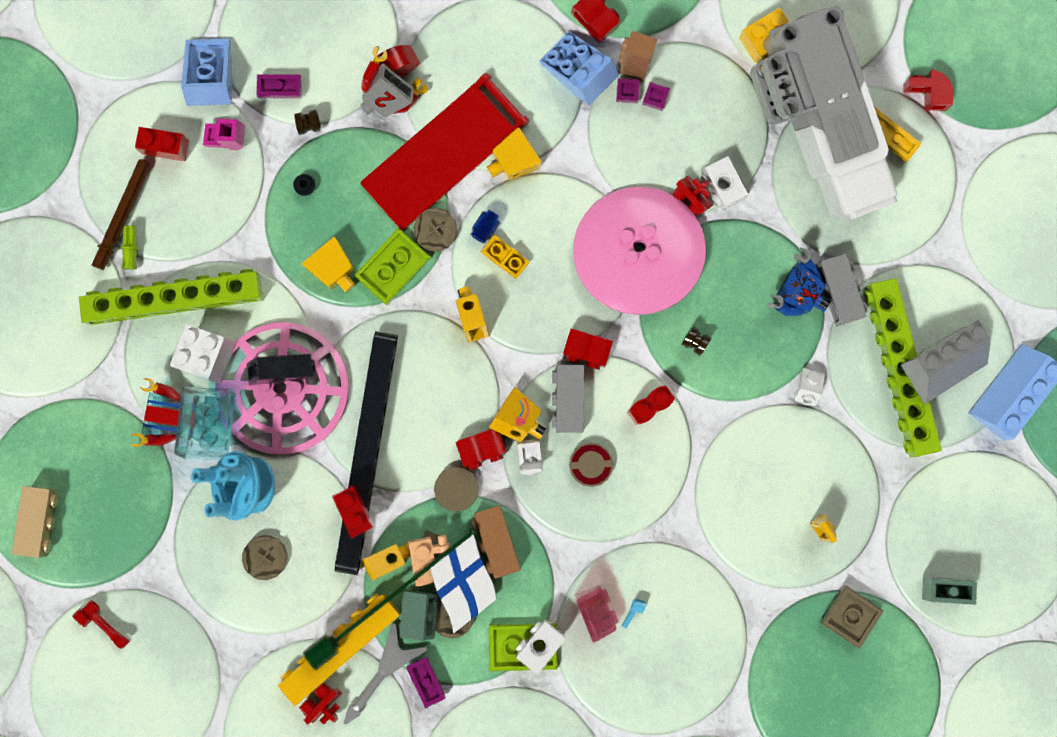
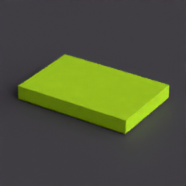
[354,228,431,306]
[489,623,558,671]

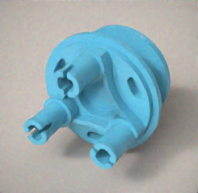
[191,451,275,520]

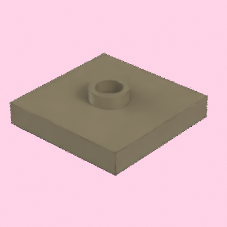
[820,585,883,649]

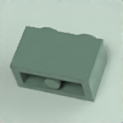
[922,577,977,605]
[399,590,438,641]

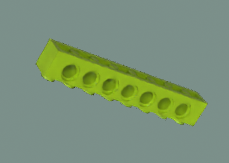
[78,269,264,325]
[864,278,942,458]

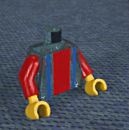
[130,378,199,447]

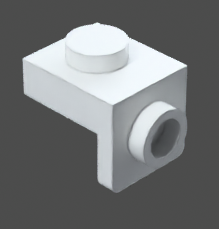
[794,368,825,406]
[517,439,543,475]

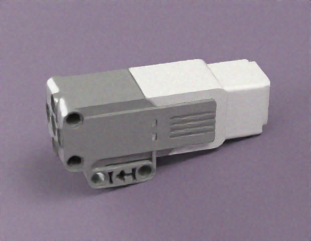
[750,6,898,220]

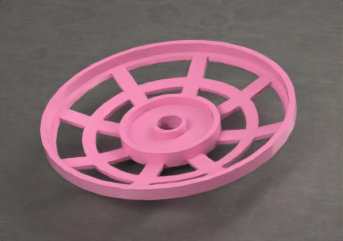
[215,322,349,455]

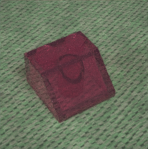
[574,585,619,643]

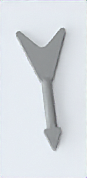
[344,623,427,724]

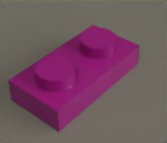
[256,74,302,98]
[406,656,446,709]

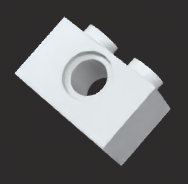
[701,156,748,211]
[516,619,566,675]

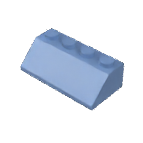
[969,344,1057,441]

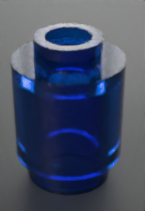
[470,210,501,244]

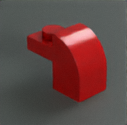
[377,45,420,76]
[903,70,953,111]

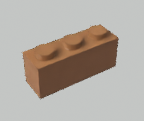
[617,31,658,82]
[472,505,521,579]

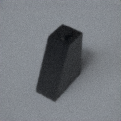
[247,354,315,386]

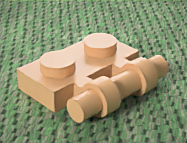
[408,534,450,587]

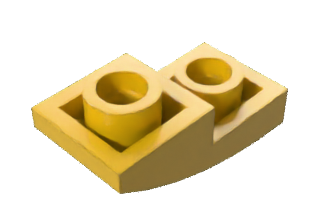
[480,234,529,279]

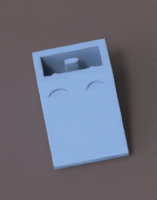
[539,31,619,106]

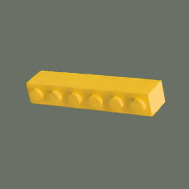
[277,593,401,707]

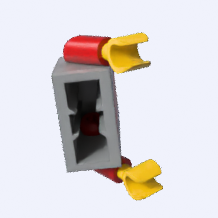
[361,46,428,117]

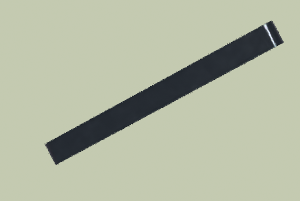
[335,331,398,575]

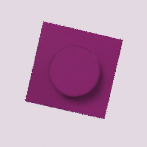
[616,78,640,104]
[642,82,670,111]

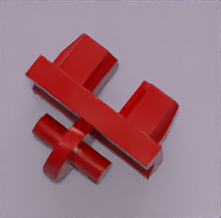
[673,175,714,216]
[299,683,342,725]

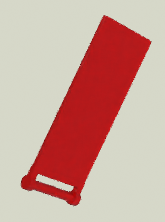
[360,72,530,231]

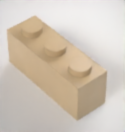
[12,486,59,558]

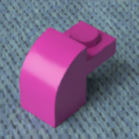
[203,119,246,150]

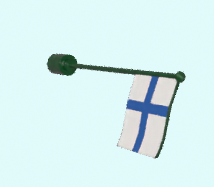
[303,528,496,670]

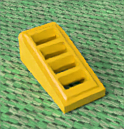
[810,514,837,543]

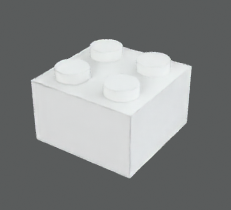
[170,324,236,384]

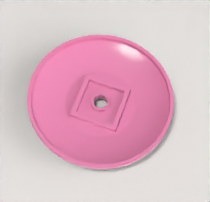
[573,187,706,315]

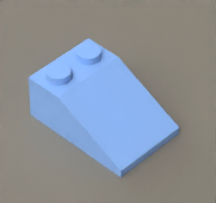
[181,38,232,106]

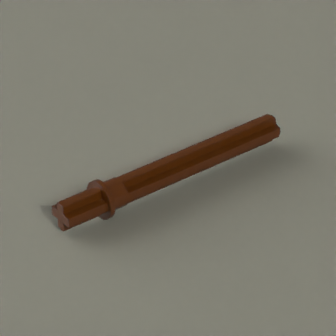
[91,159,151,271]

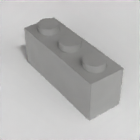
[816,254,867,327]
[552,365,584,433]

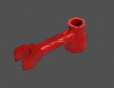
[72,600,129,649]

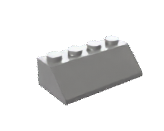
[901,320,990,404]

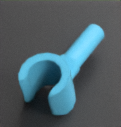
[622,599,645,628]

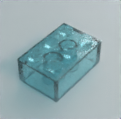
[174,387,236,460]

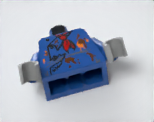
[767,247,831,316]

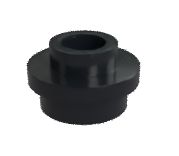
[293,174,316,196]

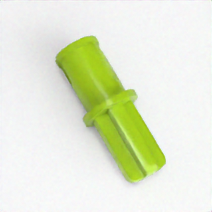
[120,225,139,270]

